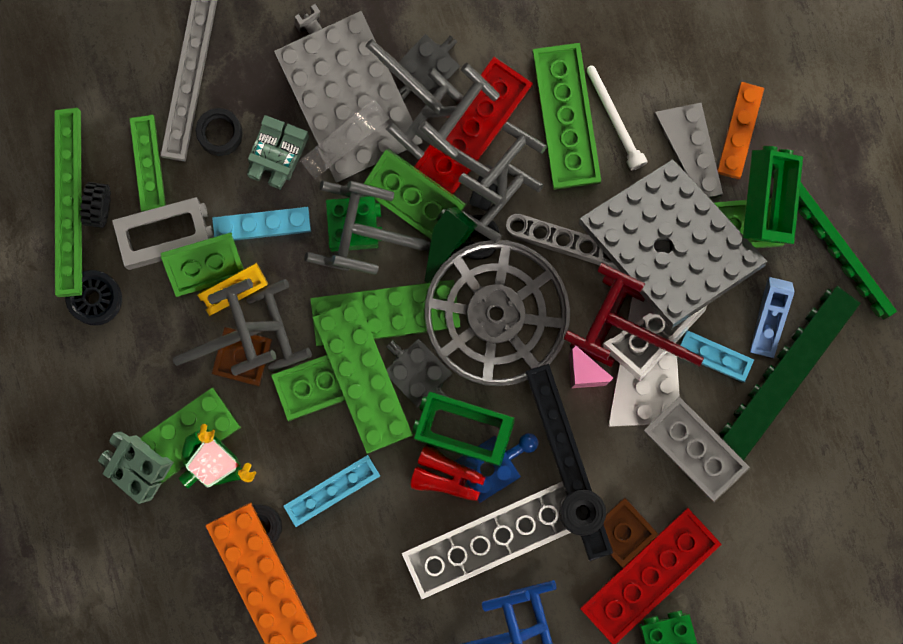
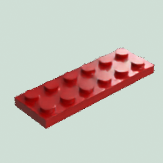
[414,57,533,195]
[579,508,722,644]

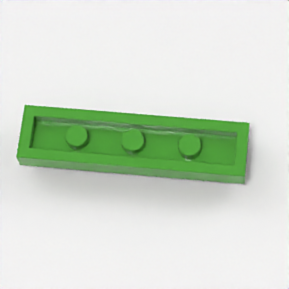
[130,115,166,212]

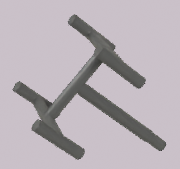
[366,39,500,159]
[416,122,547,243]
[304,181,431,275]
[173,278,312,376]

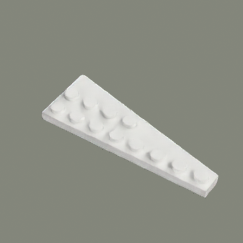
[608,240,680,427]

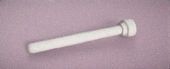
[587,66,648,171]

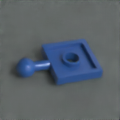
[455,433,538,503]

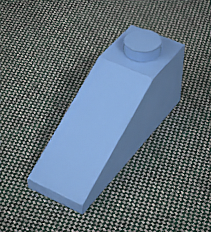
[750,277,795,358]

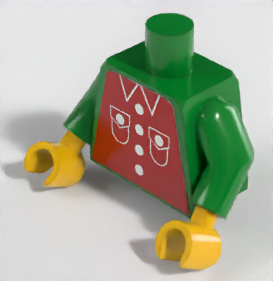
[178,424,257,489]

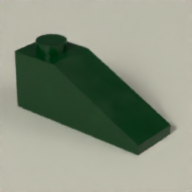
[424,207,477,284]

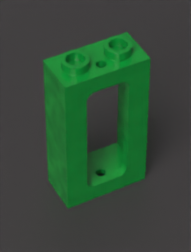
[743,146,803,244]
[412,392,515,467]

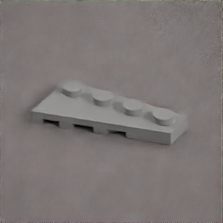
[654,103,723,198]

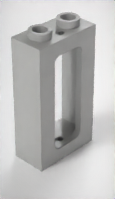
[112,197,214,270]

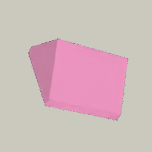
[569,346,613,388]

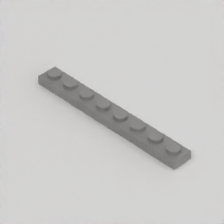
[161,0,218,162]

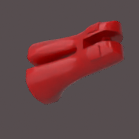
[411,444,486,501]

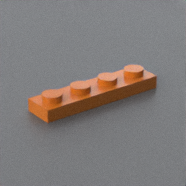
[717,82,764,180]

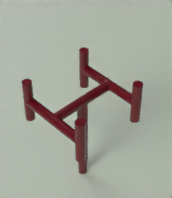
[564,263,704,367]

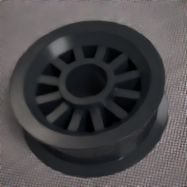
[65,270,122,326]

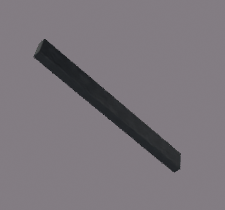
[525,364,613,561]

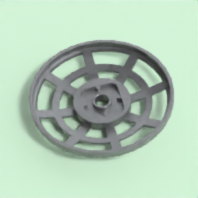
[424,240,570,386]

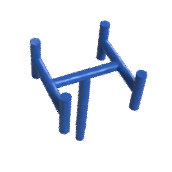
[462,580,557,644]

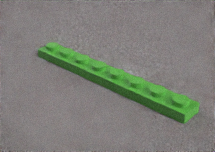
[55,108,82,297]

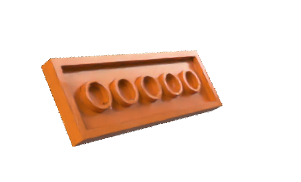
[205,502,317,644]

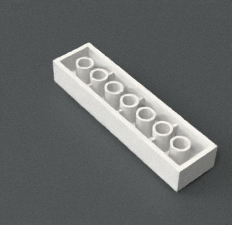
[402,482,571,599]

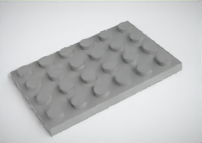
[274,11,422,183]

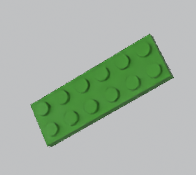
[532,43,601,190]
[310,280,461,347]
[312,299,413,454]

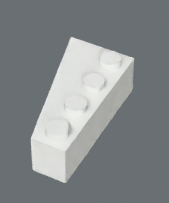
[604,306,707,381]

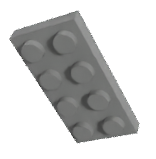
[644,397,750,503]

